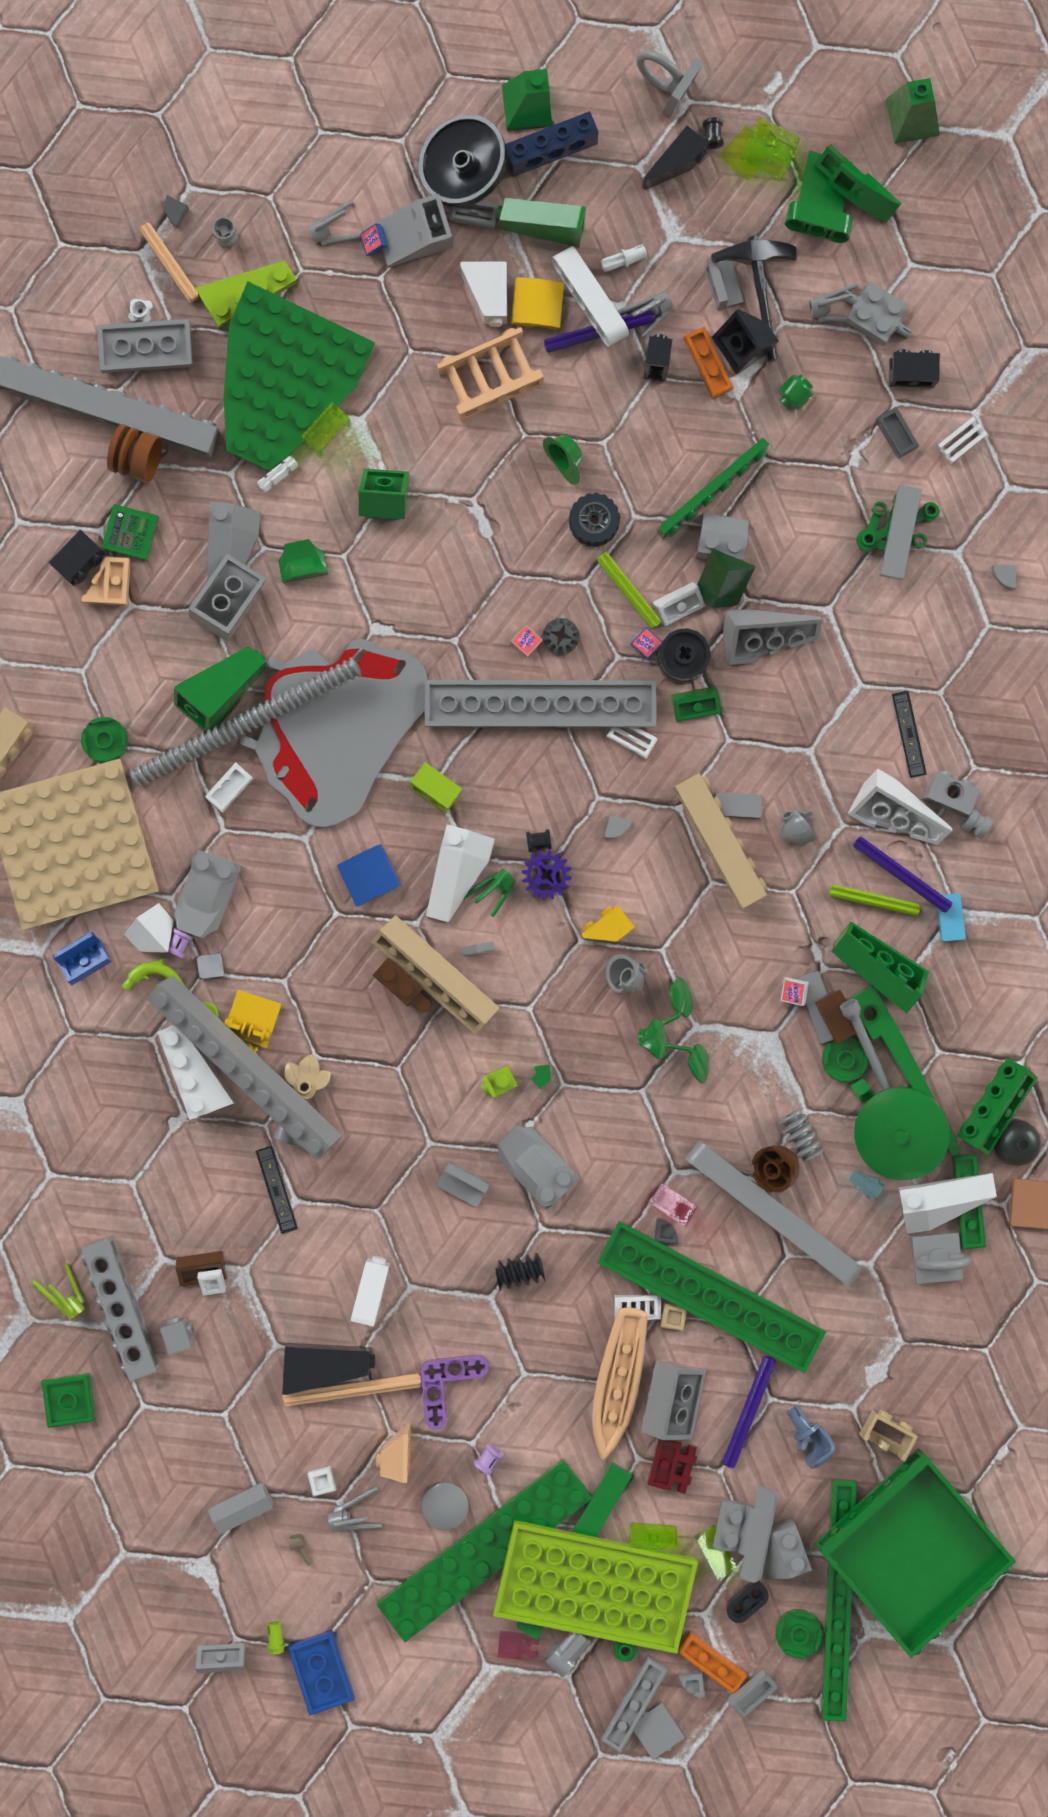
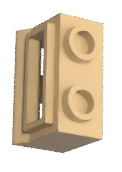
[859,1409,918,1461]

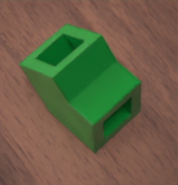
[531,1064,551,1089]
[848,1078,873,1103]

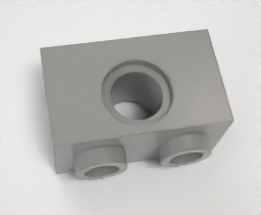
[922,770,980,817]

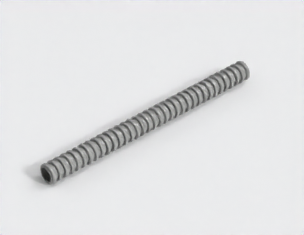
[130,657,362,788]

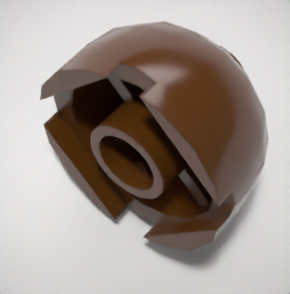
[752,1145,800,1193]

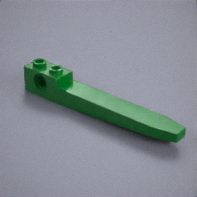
[846,985,961,1156]

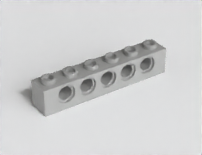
[80,1235,161,1382]

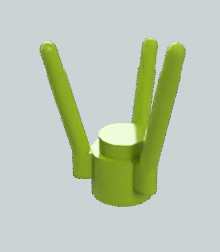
[32,1263,86,1320]

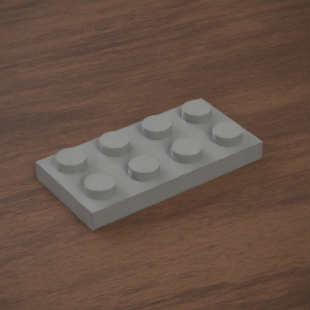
[97,319,193,373]

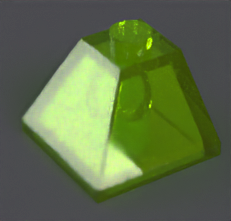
[741,117,801,179]

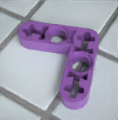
[421,1355,489,1430]

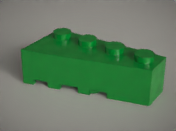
[831,921,929,1014]

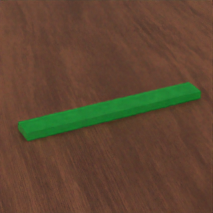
[517,1462,632,1640]

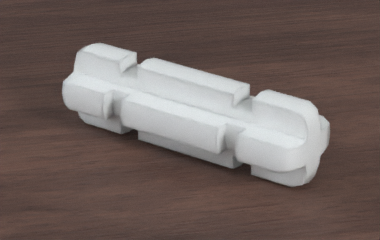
[257,456,298,493]

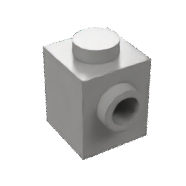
[160,1316,195,1355]

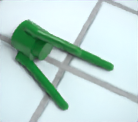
[464,868,515,917]

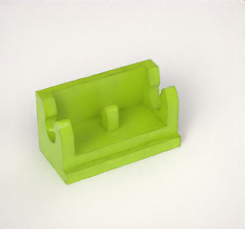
[409,762,462,814]

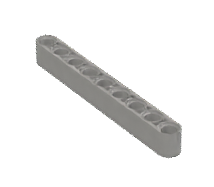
[685,1140,864,1287]

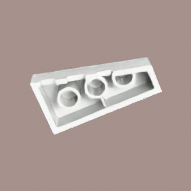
[157,1026,238,1120]

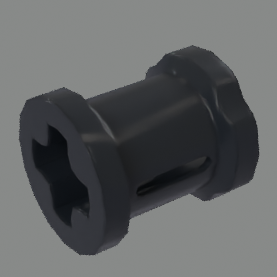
[702,117,724,149]
[526,829,552,852]

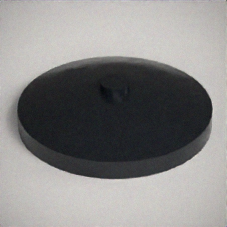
[419,114,508,207]

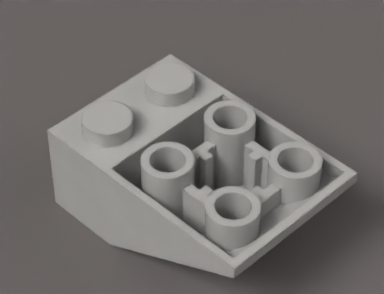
[375,194,453,267]

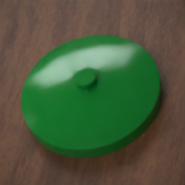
[854,1087,950,1180]

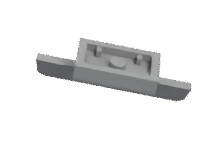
[713,1486,778,1583]

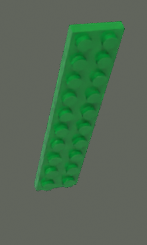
[597,1220,826,1373]
[376,1458,592,1642]

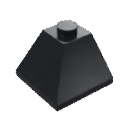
[712,309,779,375]

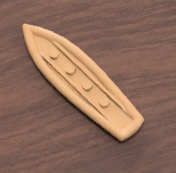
[592,1308,648,1460]

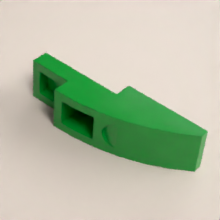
[815,144,902,222]

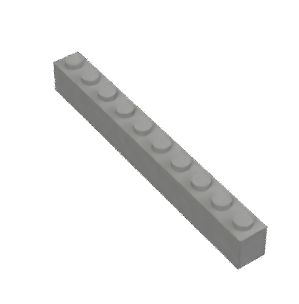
[0,355,221,459]
[147,976,343,1161]

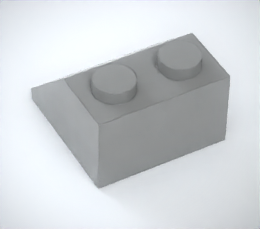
[695,513,749,561]
[762,1517,812,1579]

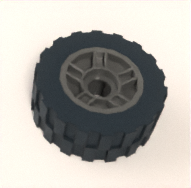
[569,493,620,547]

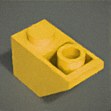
[581,905,635,942]

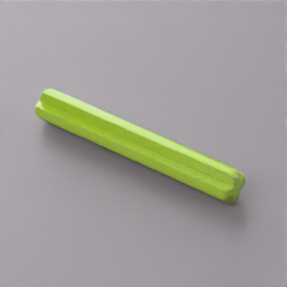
[597,552,661,629]
[829,884,920,916]

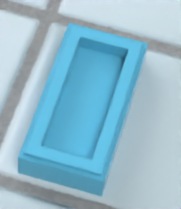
[937,893,966,942]

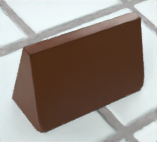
[815,990,857,1044]
[175,1251,227,1287]

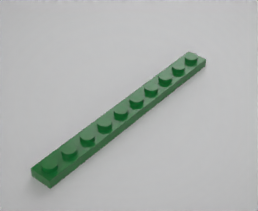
[821,1479,857,1722]

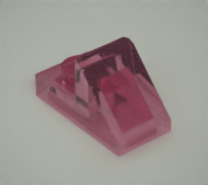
[650,1183,698,1227]

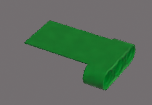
[785,150,853,243]

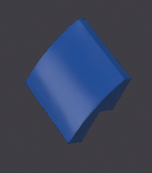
[337,844,401,907]

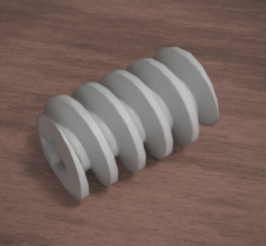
[777,1108,824,1161]

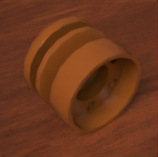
[107,424,163,483]

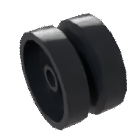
[657,628,711,684]

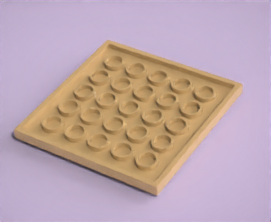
[0,759,160,931]

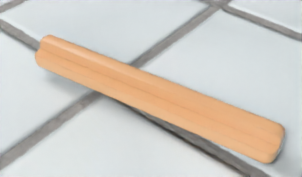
[140,223,199,303]

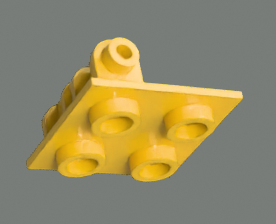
[224,989,282,1048]

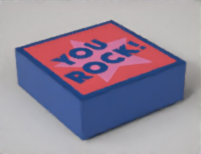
[360,223,388,257]
[630,627,662,660]

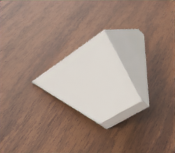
[124,903,175,953]

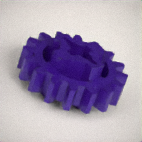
[522,850,572,900]

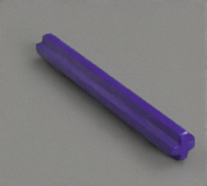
[544,309,654,353]
[853,836,953,913]
[723,1356,776,1468]

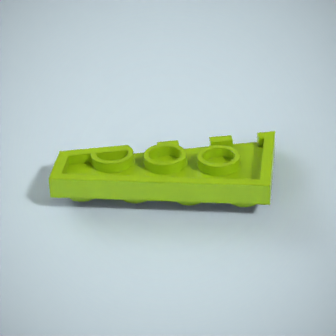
[195,260,298,329]

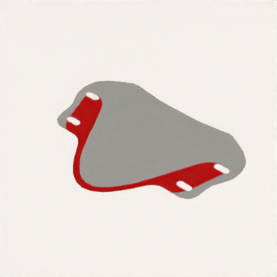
[265,639,428,827]

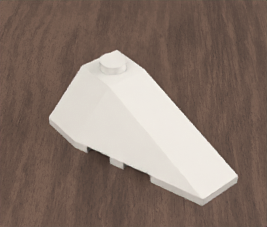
[898,1173,997,1234]

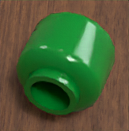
[779,374,813,410]

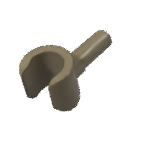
[289,1534,312,1566]

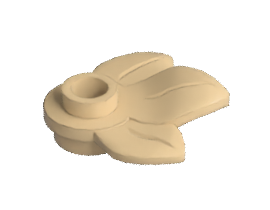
[285,1054,331,1100]

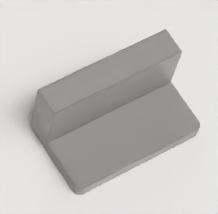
[705,258,743,311]
[437,1161,490,1207]

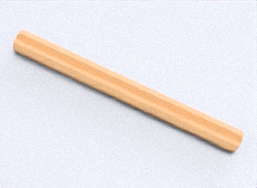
[283,1373,422,1406]

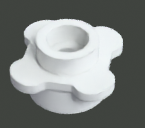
[128,299,153,322]

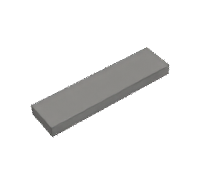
[879,484,922,581]
[600,1655,669,1753]

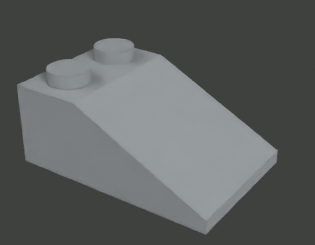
[188,554,266,642]

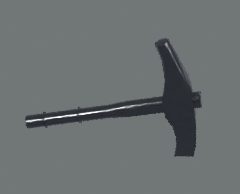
[711,235,796,362]

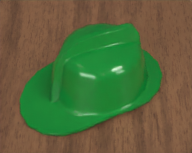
[543,434,582,485]

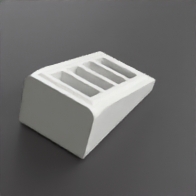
[614,1295,661,1320]

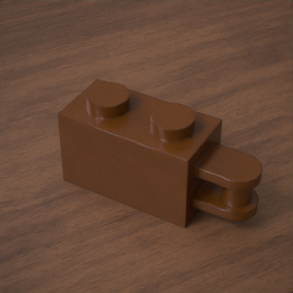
[372,958,432,1012]

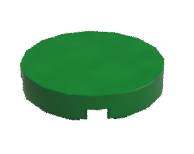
[81,717,128,763]
[822,1037,869,1082]
[775,1609,823,1659]

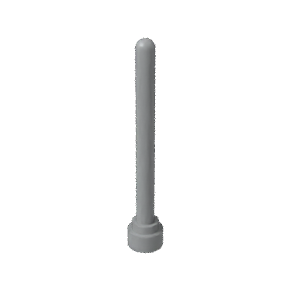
[840,999,891,1090]

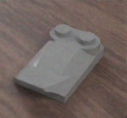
[174,850,242,938]
[497,1126,580,1210]

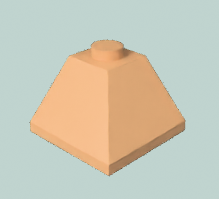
[376,1423,411,1483]

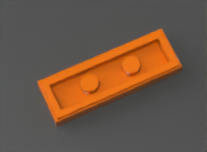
[683,326,734,399]
[677,1631,748,1694]

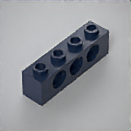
[506,111,599,177]

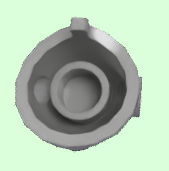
[779,808,817,847]
[606,955,647,994]

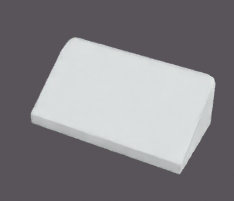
[653,582,706,626]

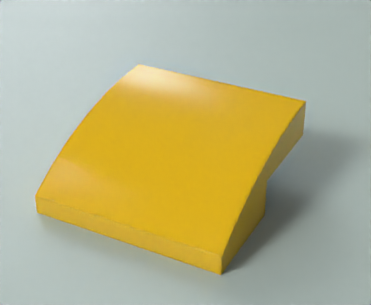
[511,277,564,331]

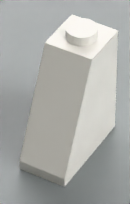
[461,262,507,327]
[351,1256,390,1327]

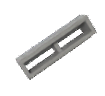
[208,1483,273,1534]

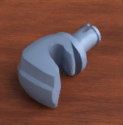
[786,1405,835,1469]

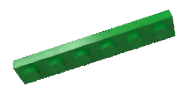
[657,437,769,539]

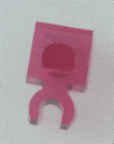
[498,1630,539,1660]

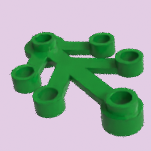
[856,494,940,552]

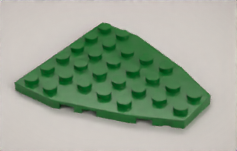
[223,281,375,472]

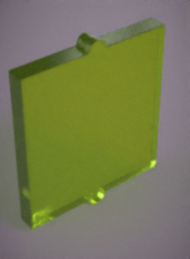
[720,126,774,180]

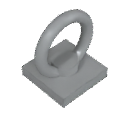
[636,50,704,118]
[910,1232,972,1284]

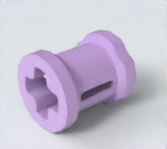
[168,928,193,958]
[474,1443,504,1475]

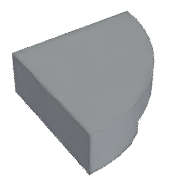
[991,565,1016,590]
[604,815,632,838]
[461,942,495,957]
[678,1671,705,1698]

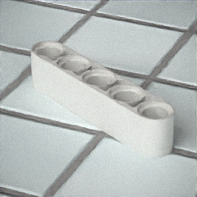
[551,246,629,347]

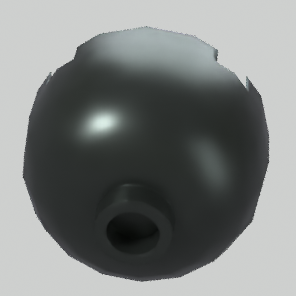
[994,1119,1041,1166]

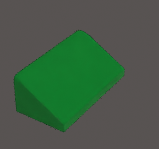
[671,686,721,722]

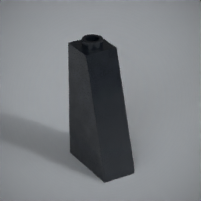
[282,1343,375,1395]

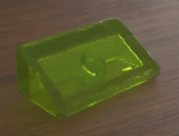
[629,1522,678,1551]
[694,1524,737,1582]

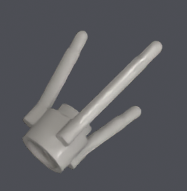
[308,200,361,246]
[810,283,858,323]
[617,291,673,338]
[328,1487,382,1532]

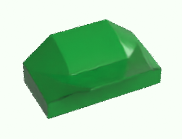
[278,539,328,584]

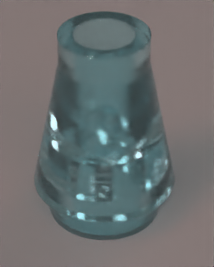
[848,1169,885,1200]

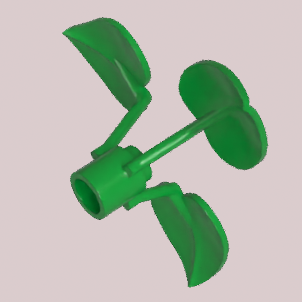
[638,976,709,1084]

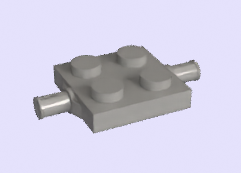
[843,282,912,346]

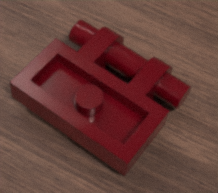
[647,1439,697,1494]

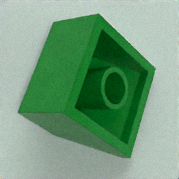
[359,468,409,520]

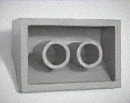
[641,1361,707,1440]

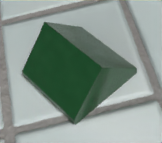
[697,548,755,608]

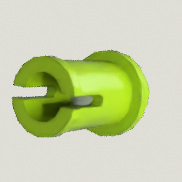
[266,1621,286,1654]

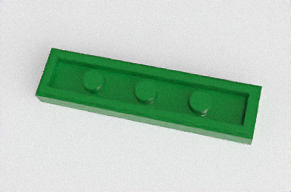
[952,1153,986,1249]

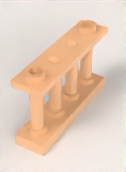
[437,327,544,421]

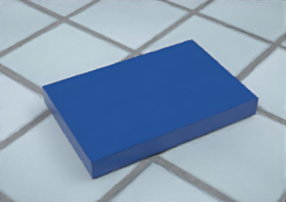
[287,1629,355,1716]

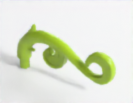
[121,958,219,1017]

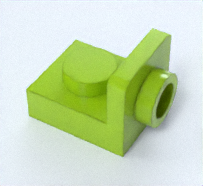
[481,1065,518,1099]

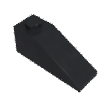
[642,126,708,190]

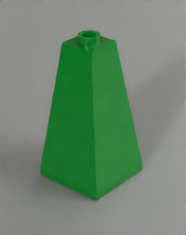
[886,78,940,144]
[174,646,266,733]

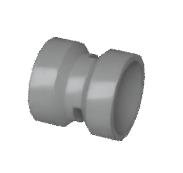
[212,217,238,248]
[961,808,993,839]

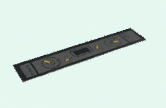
[892,691,927,778]
[255,1146,298,1234]

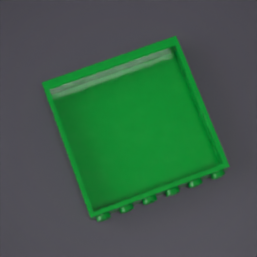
[814,1448,1016,1658]

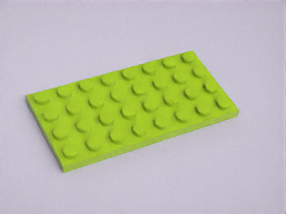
[493,1520,698,1654]

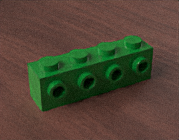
[957,1058,1038,1156]

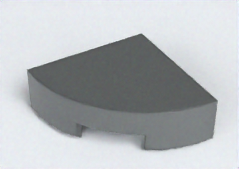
[164,195,189,228]
[654,1218,678,1244]

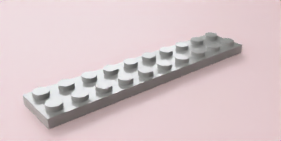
[425,680,656,728]

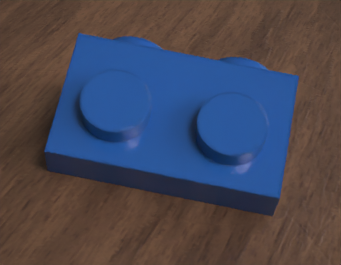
[53,932,112,986]

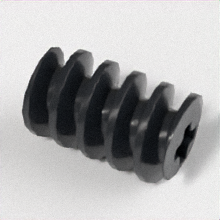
[495,1253,546,1291]

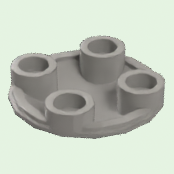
[422,1482,469,1530]

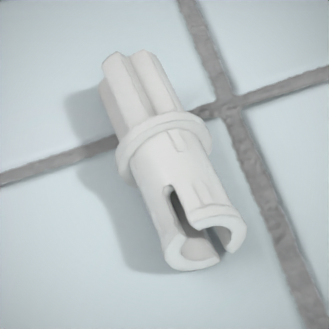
[601,244,647,272]

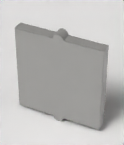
[634,1702,685,1760]

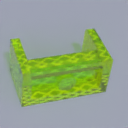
[301,402,351,459]

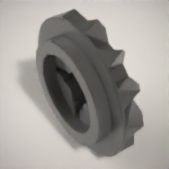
[543,618,579,655]

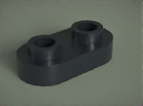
[726,1581,769,1623]

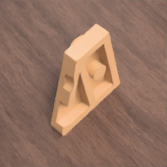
[81,557,131,606]

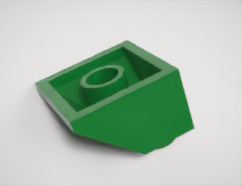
[502,69,552,131]

